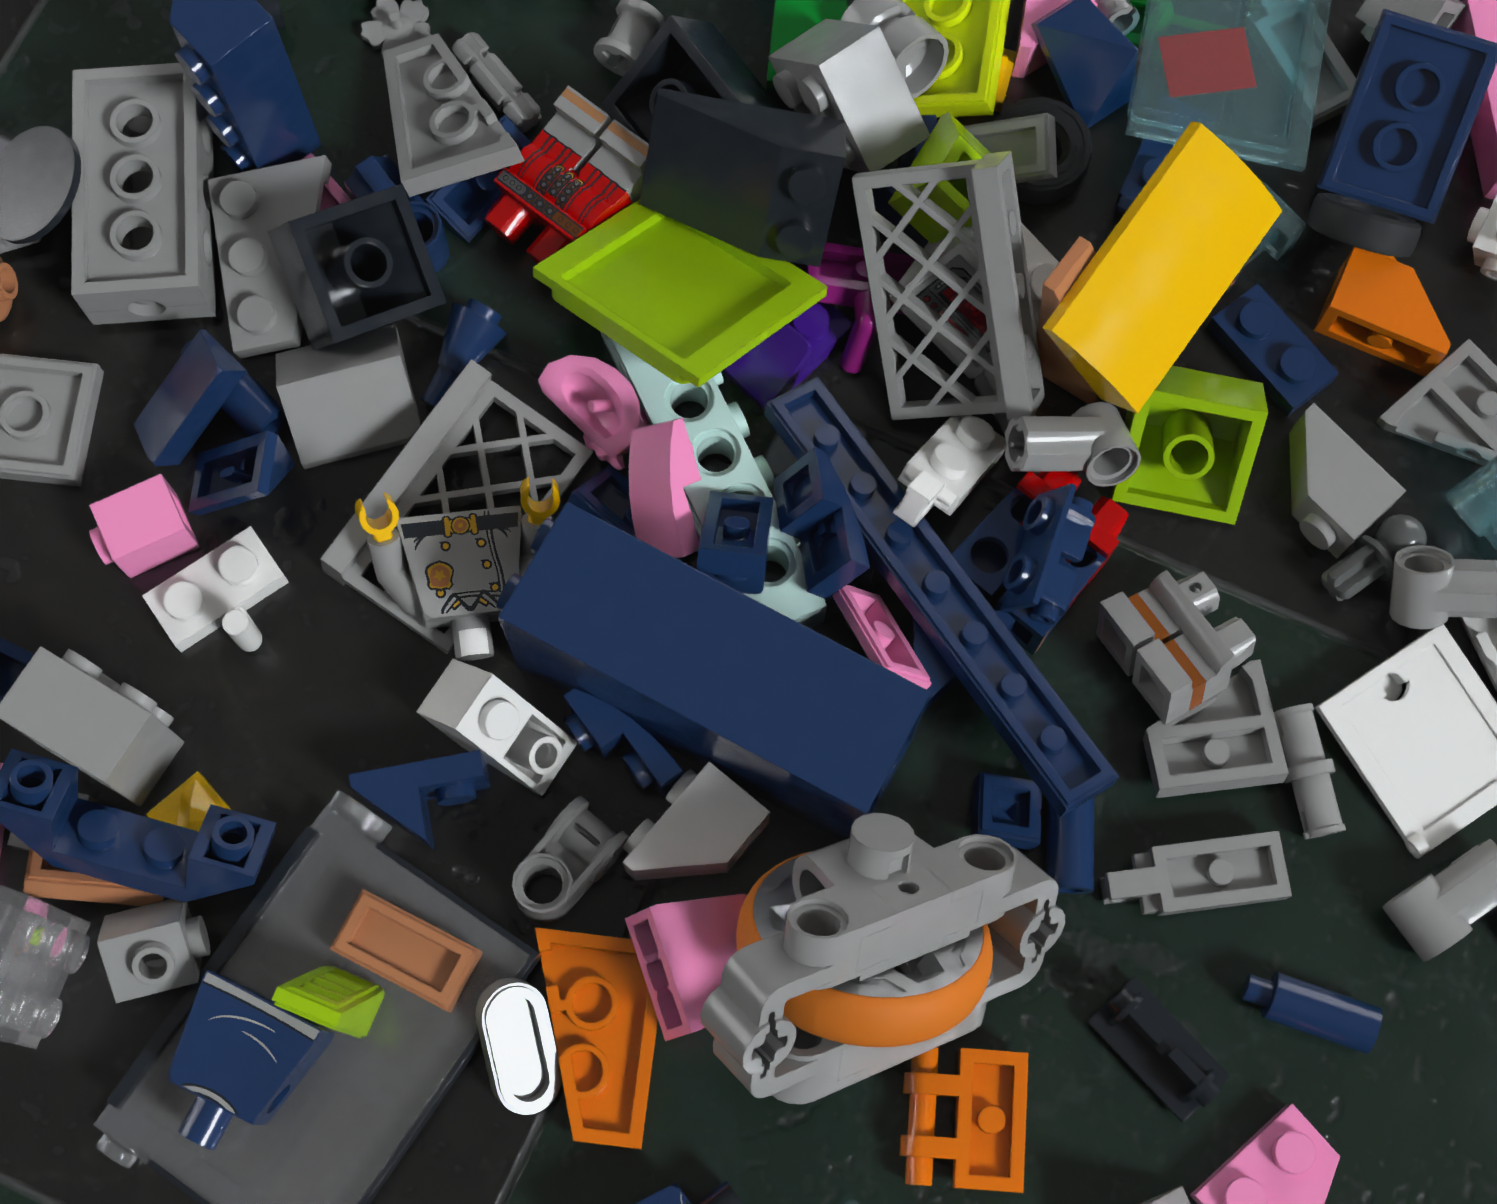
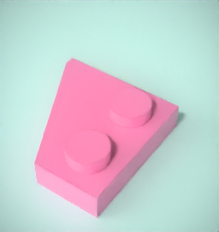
[1190,1104,1340,1204]

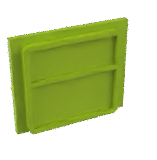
[533,199,828,388]

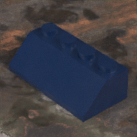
[170,0,322,173]

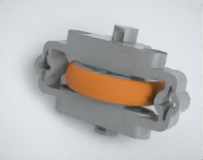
[700,813,1065,1104]

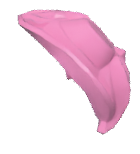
[538,355,648,470]

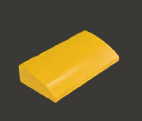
[1042,121,1282,414]

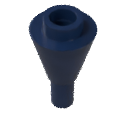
[420,298,507,408]

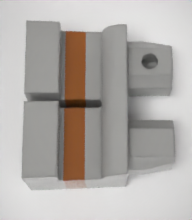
[1096,570,1256,725]

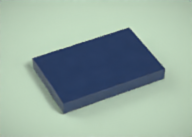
[1317,9,1497,224]

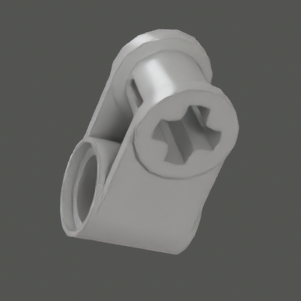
[512,796,630,924]

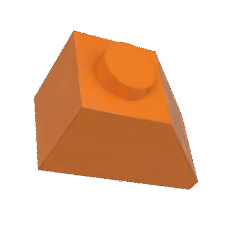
[1314,247,1451,377]

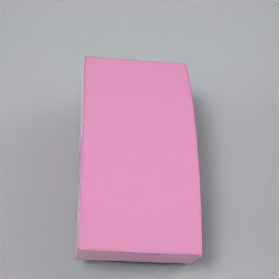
[628,418,701,558]

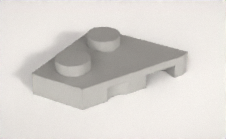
[1376,339,1497,471]
[1142,659,1289,798]

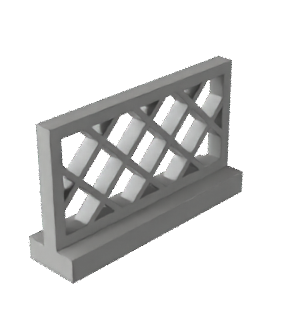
[852,151,1045,420]
[320,359,593,654]

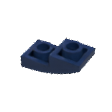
[563,688,683,797]

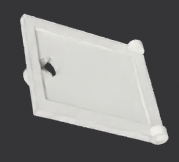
[1315,624,1497,859]

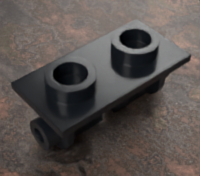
[1087,976,1230,1123]

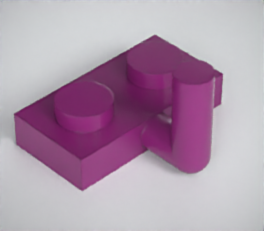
[800,242,915,373]

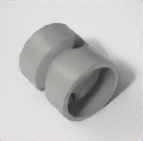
[840,0,949,99]

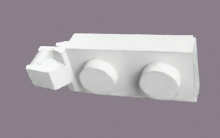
[893,415,1006,527]

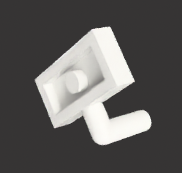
[142,526,289,652]

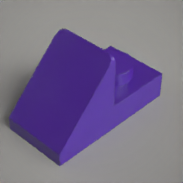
[724,302,853,411]

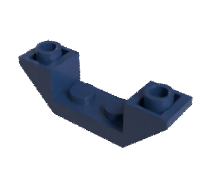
[0,748,276,903]

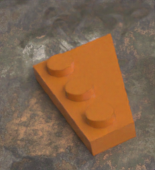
[535,927,658,1150]

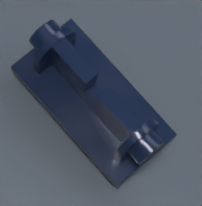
[1000,483,1096,625]

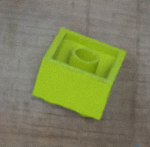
[1112,366,1268,525]

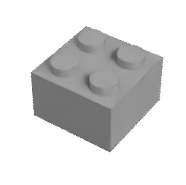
[768,19,930,173]
[0,646,184,807]

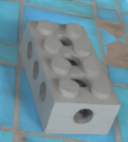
[71,63,216,325]

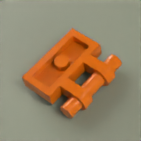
[900,1047,1029,1193]

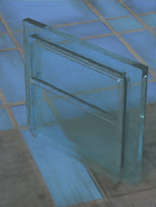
[1126,0,1332,172]

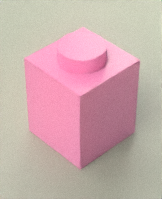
[89,474,200,579]

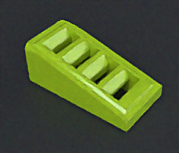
[271,966,385,1038]

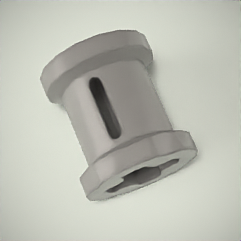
[594,0,665,76]

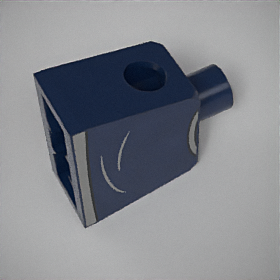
[168,970,336,1150]

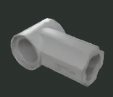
[1005,402,1141,487]
[1389,545,1497,629]
[1382,839,1497,962]

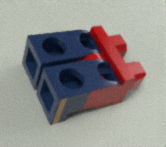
[952,471,1129,655]

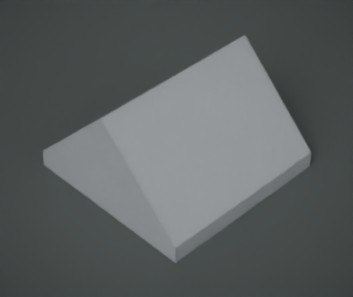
[276,324,421,469]

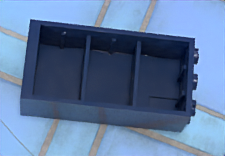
[496,502,931,841]

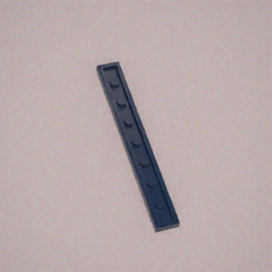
[764,377,1119,817]

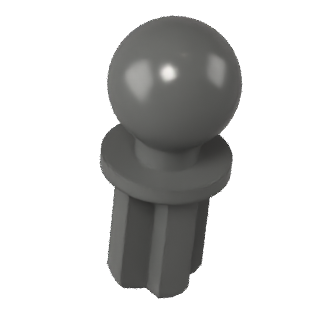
[1321,514,1427,601]

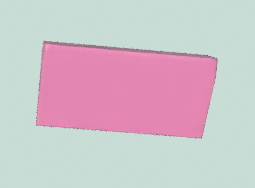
[832,585,932,690]

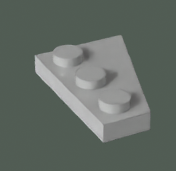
[383,33,525,197]
[208,155,332,359]

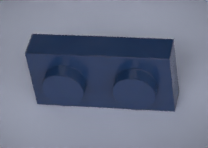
[1207,283,1339,417]

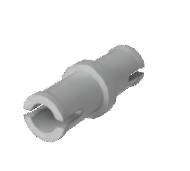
[1274,703,1346,839]

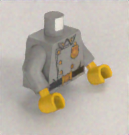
[355,477,560,661]

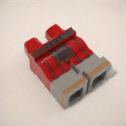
[484,85,649,264]

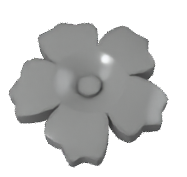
[361,0,431,59]

